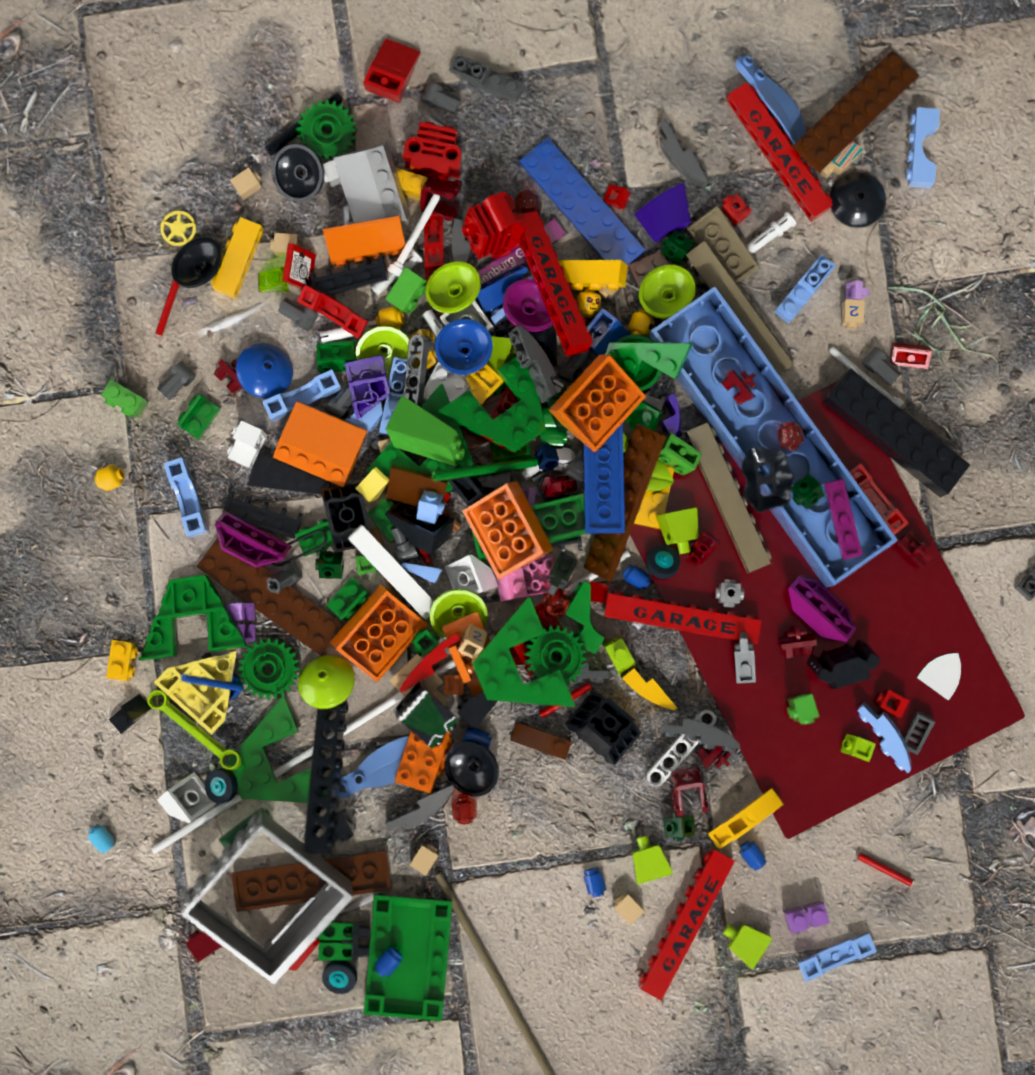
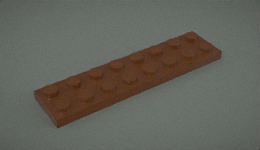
[792,50,919,173]
[583,424,666,582]
[196,538,344,656]
[232,850,392,912]

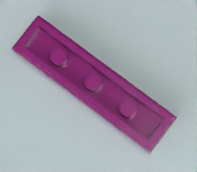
[823,479,863,560]

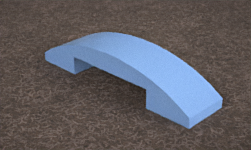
[798,933,877,982]

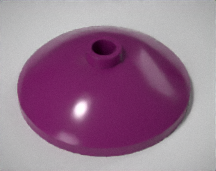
[503,279,553,332]

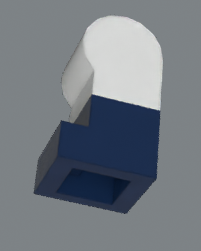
[535,443,575,471]

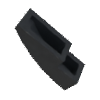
[447,464,490,506]

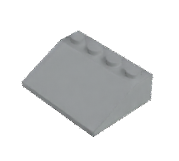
[333,142,411,223]

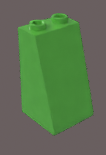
[385,396,465,466]

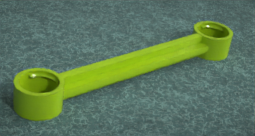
[147,690,242,770]

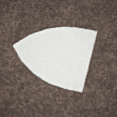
[917,653,961,701]

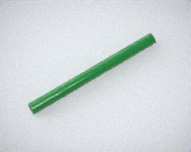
[432,457,538,482]

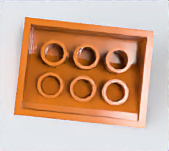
[323,216,406,267]
[549,354,646,452]
[273,400,368,487]
[462,481,554,580]
[330,584,428,682]

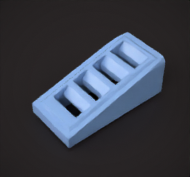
[401,562,443,584]

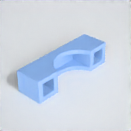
[906,107,940,188]
[262,369,342,422]
[164,457,209,538]

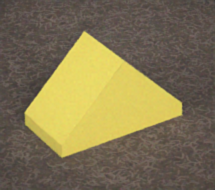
[355,467,390,502]

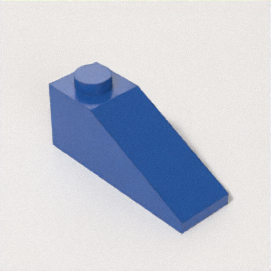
[476,264,528,313]

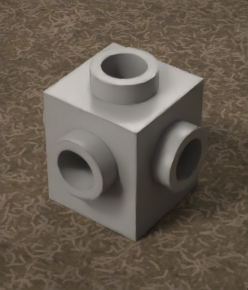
[715,580,744,607]

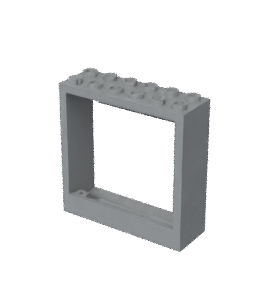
[181,811,353,984]

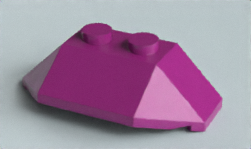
[215,511,292,568]
[788,576,857,642]

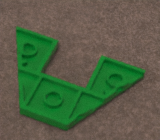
[605,341,693,430]
[438,357,546,453]
[366,384,474,492]
[138,575,248,661]
[472,597,575,707]
[227,696,325,803]

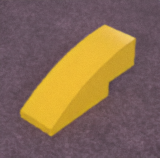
[621,668,677,711]

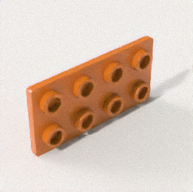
[442,612,491,696]
[395,731,454,793]

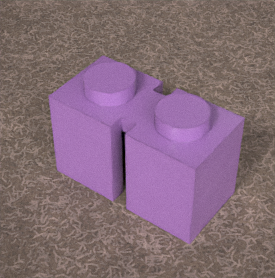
[225,603,256,642]
[783,901,830,934]

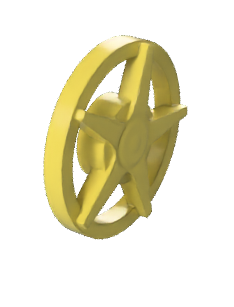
[161,211,197,246]

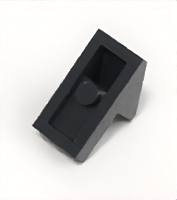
[109,694,152,734]

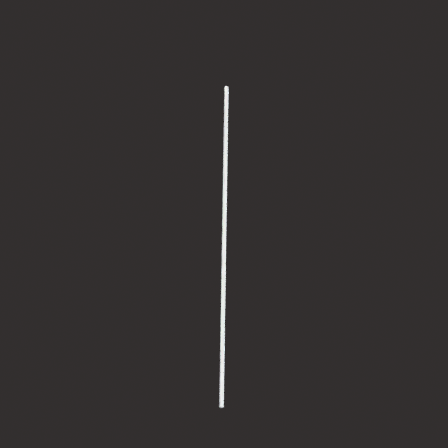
[151,550,630,854]

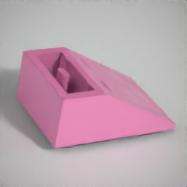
[495,554,561,602]

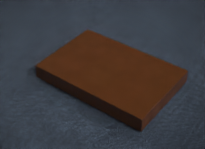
[386,464,448,507]

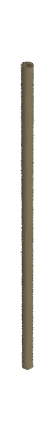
[435,872,554,1075]

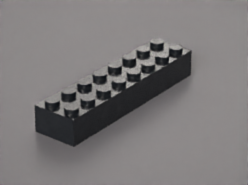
[822,368,970,498]

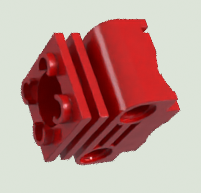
[402,121,462,181]
[462,191,526,259]

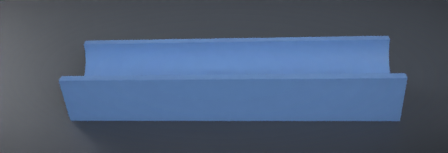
[649,287,898,588]

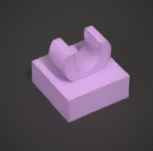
[846,280,869,300]
[521,488,541,506]

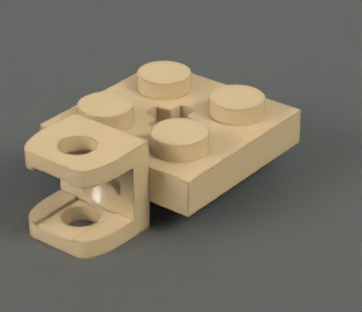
[389,654,447,705]

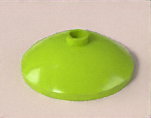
[425,261,481,313]
[639,265,696,319]
[356,326,410,381]
[430,589,488,639]
[298,655,355,709]

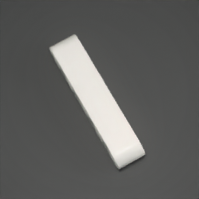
[646,710,716,786]

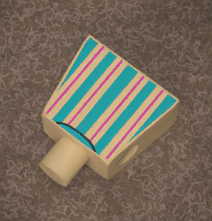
[820,142,864,178]

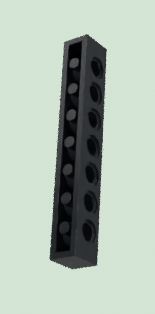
[303,700,349,854]

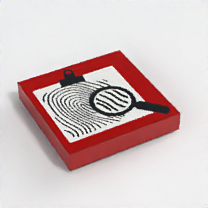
[282,243,316,290]

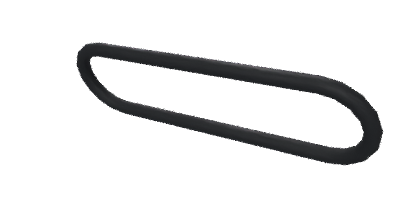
[271,529,327,567]

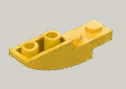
[708,788,784,850]

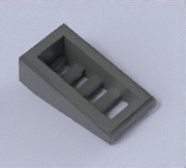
[903,710,936,755]

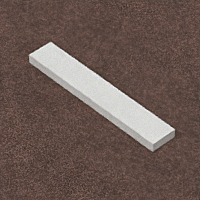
[348,524,434,620]

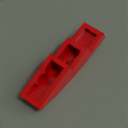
[424,213,444,281]
[399,632,461,693]

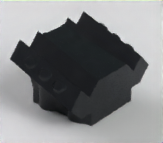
[320,483,370,552]
[806,639,881,689]
[565,691,641,765]

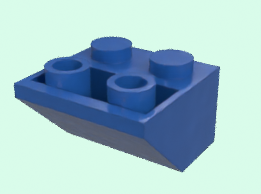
[587,308,631,357]

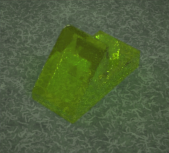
[258,266,288,293]

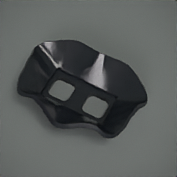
[741,447,794,513]

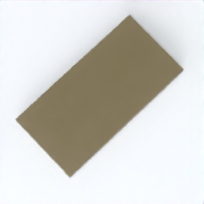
[687,205,761,284]

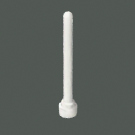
[387,194,440,277]
[829,347,904,408]

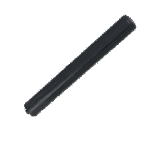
[265,92,343,156]

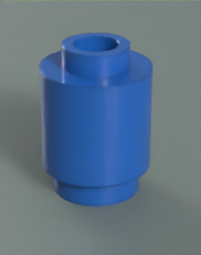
[622,564,651,591]
[462,727,492,748]
[739,840,767,871]
[583,867,607,898]
[375,946,403,977]

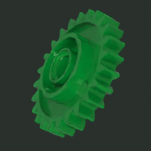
[296,99,357,162]
[524,625,587,686]
[237,638,301,700]

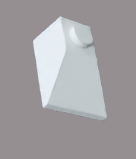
[445,555,498,595]
[158,772,217,823]

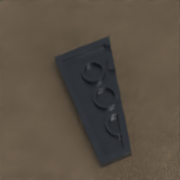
[247,450,331,495]

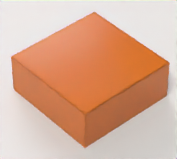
[444,675,464,695]

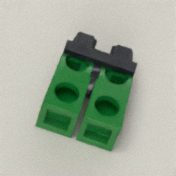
[318,921,370,960]

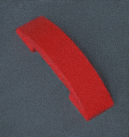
[297,284,368,338]
[849,463,909,535]

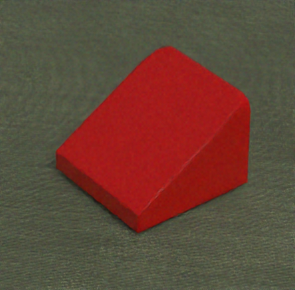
[603,184,630,210]
[590,581,610,604]

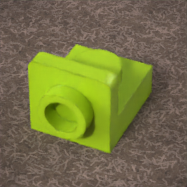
[841,734,876,762]

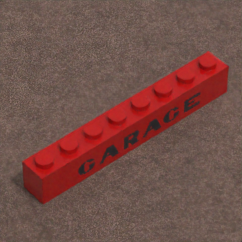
[726,82,832,222]
[519,211,593,357]
[603,591,761,644]
[638,848,735,1001]

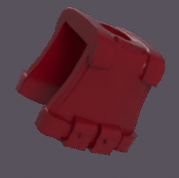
[420,176,462,221]
[670,767,708,816]

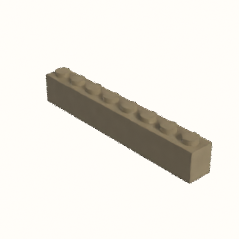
[686,241,795,376]
[685,422,771,574]

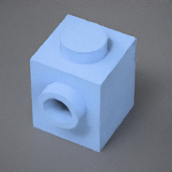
[416,490,445,524]

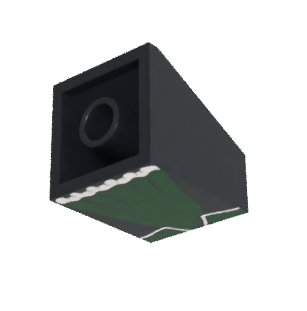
[393,682,458,749]

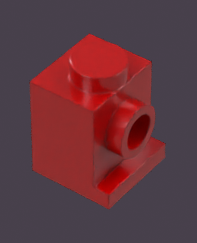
[721,194,752,226]
[876,690,910,718]

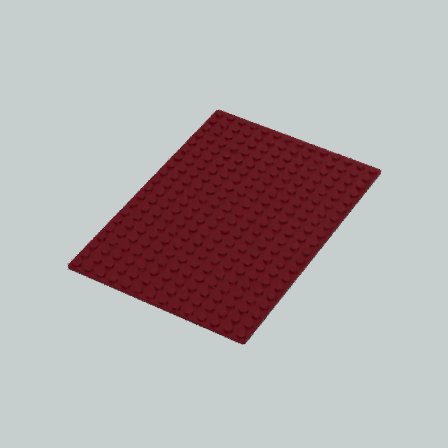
[630,381,1025,839]

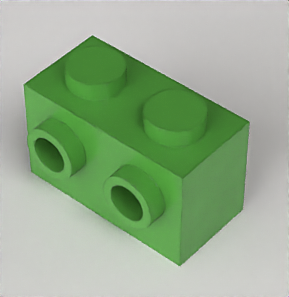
[385,267,428,314]
[101,379,148,418]
[658,433,702,475]
[787,694,819,725]

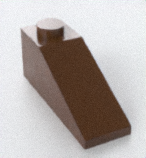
[510,722,572,760]

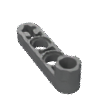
[404,335,434,407]

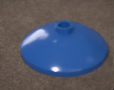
[435,319,493,375]
[236,343,293,399]

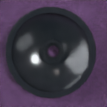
[272,144,324,202]
[830,172,886,228]
[171,237,223,288]
[444,740,499,797]

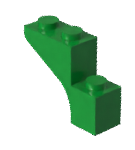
[564,580,605,654]

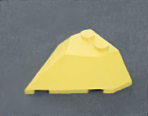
[154,651,237,735]

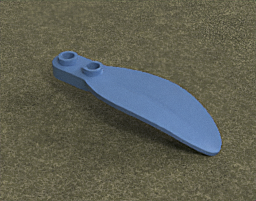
[735,55,806,145]
[337,736,409,798]

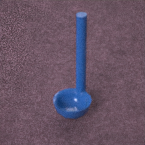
[181,673,244,700]

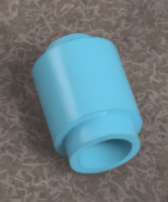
[87,824,116,854]

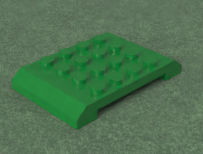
[363,894,452,1021]

